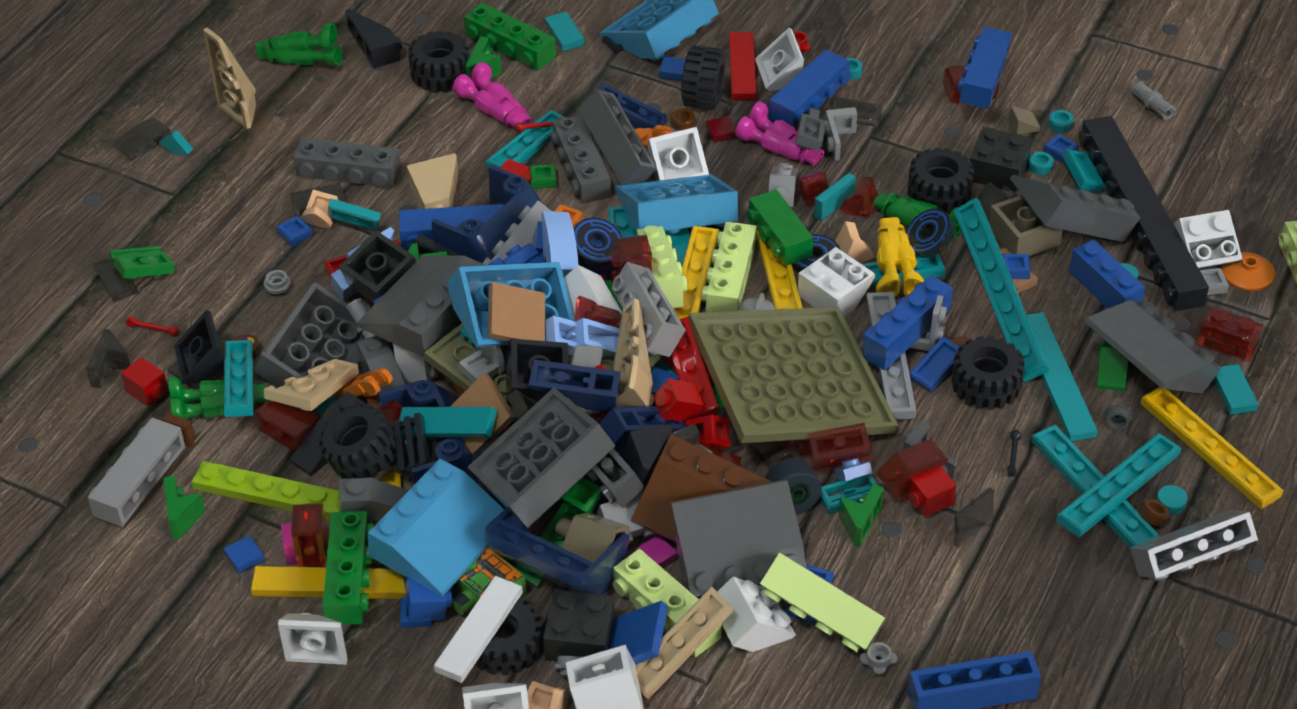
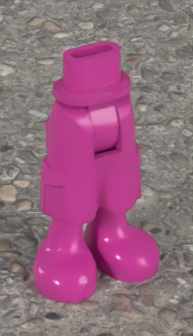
[453,62,531,128]
[735,101,824,165]

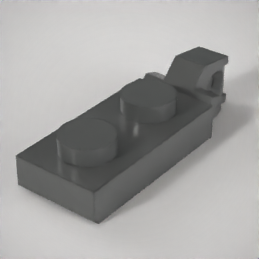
[795,107,826,151]

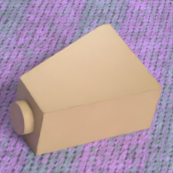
[407,153,458,209]

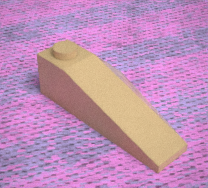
[203,28,256,129]
[613,298,654,407]

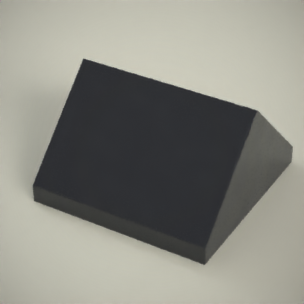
[174,310,224,385]
[620,424,673,486]

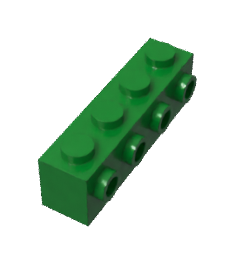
[463,2,556,71]
[322,511,374,625]

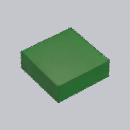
[530,164,557,189]

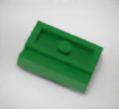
[109,246,175,279]

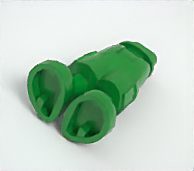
[256,23,343,66]
[873,192,961,246]
[168,376,268,419]

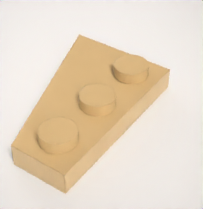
[264,359,359,411]

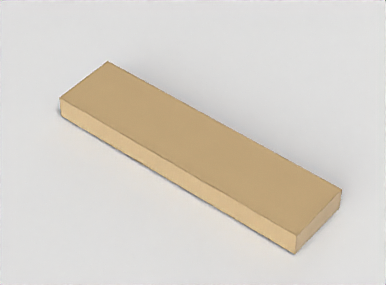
[636,587,735,699]

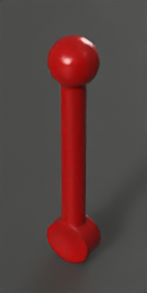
[515,118,564,132]
[125,316,179,336]

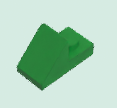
[465,36,502,78]
[1097,342,1128,392]
[163,475,205,540]
[839,484,884,547]

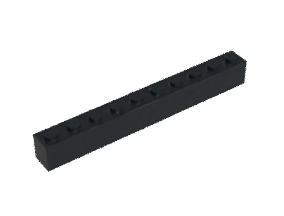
[1079,116,1209,312]

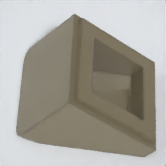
[1009,106,1041,134]

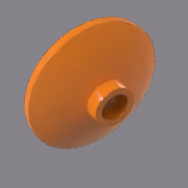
[1221,252,1275,291]

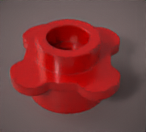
[793,31,811,52]

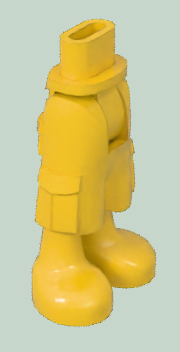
[876,217,925,298]

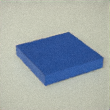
[608,601,668,664]

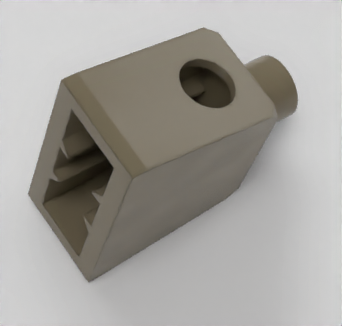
[555,513,630,562]

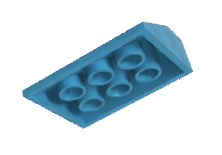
[600,0,719,60]
[615,174,738,233]
[446,262,575,347]
[368,459,504,597]

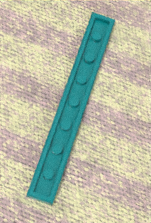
[954,198,1050,383]

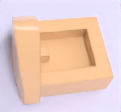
[301,190,338,228]
[835,221,874,263]
[527,681,569,709]

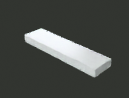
[434,576,523,683]

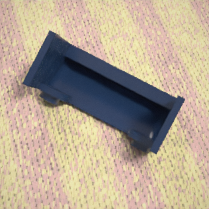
[431,164,543,263]
[378,380,479,486]
[484,508,629,594]

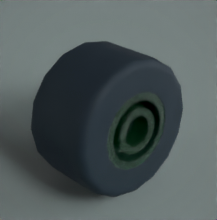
[765,458,822,515]

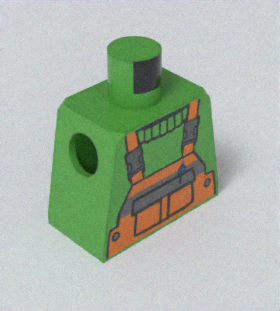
[452,547,526,615]

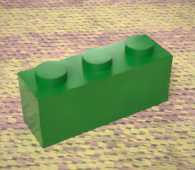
[746,189,813,266]

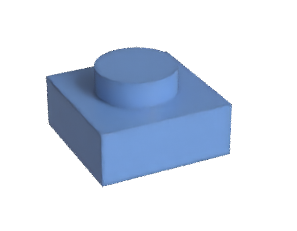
[834,458,872,481]

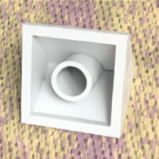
[755,28,804,91]
[648,127,709,181]
[564,265,622,324]

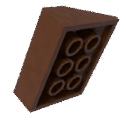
[630,434,772,542]

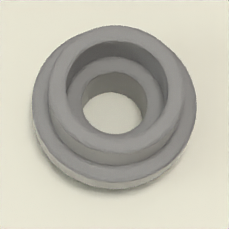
[264,270,291,294]

